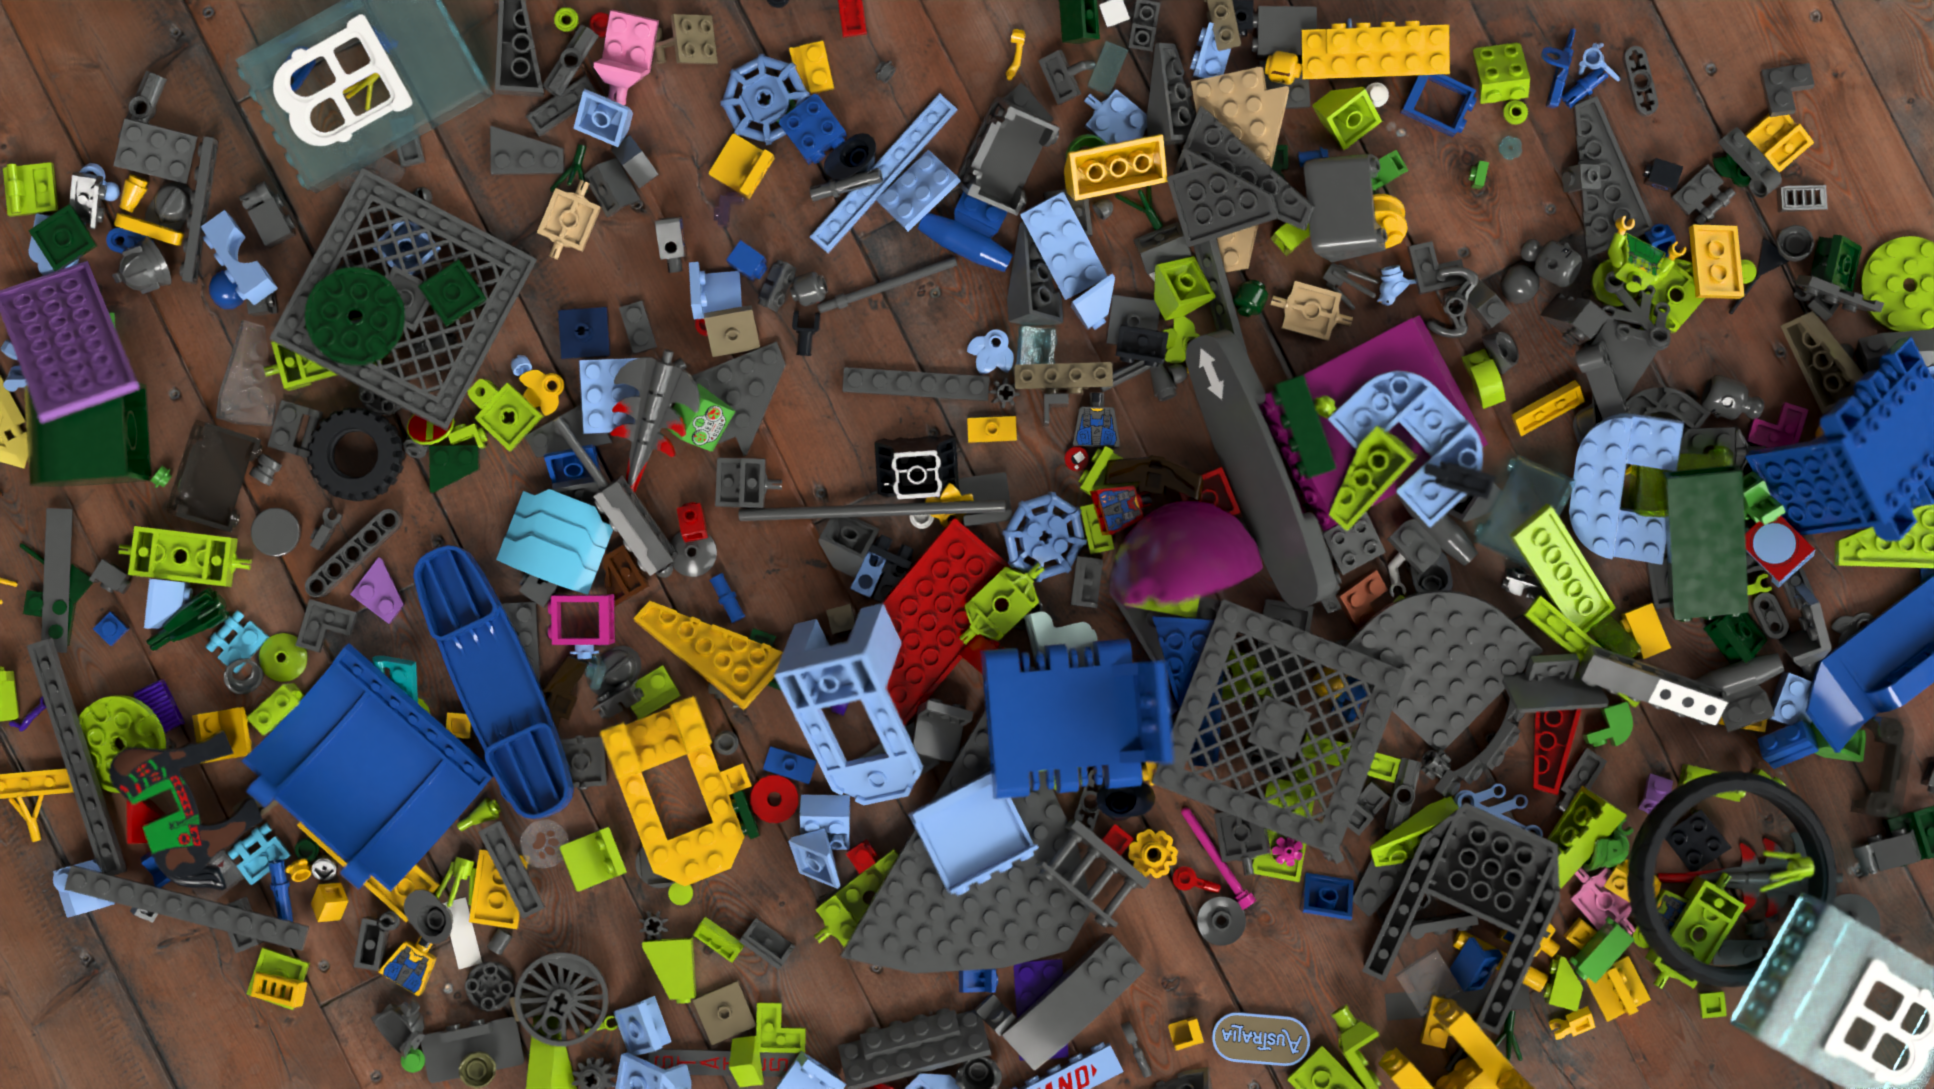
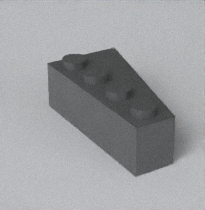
[495,0,544,97]

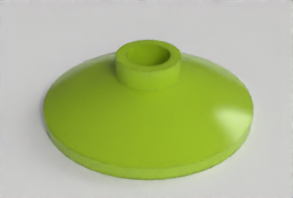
[259,633,308,682]

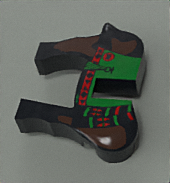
[109,730,263,890]

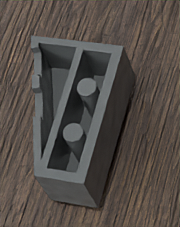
[1540,293,1610,346]

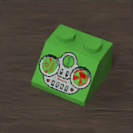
[665,384,735,451]

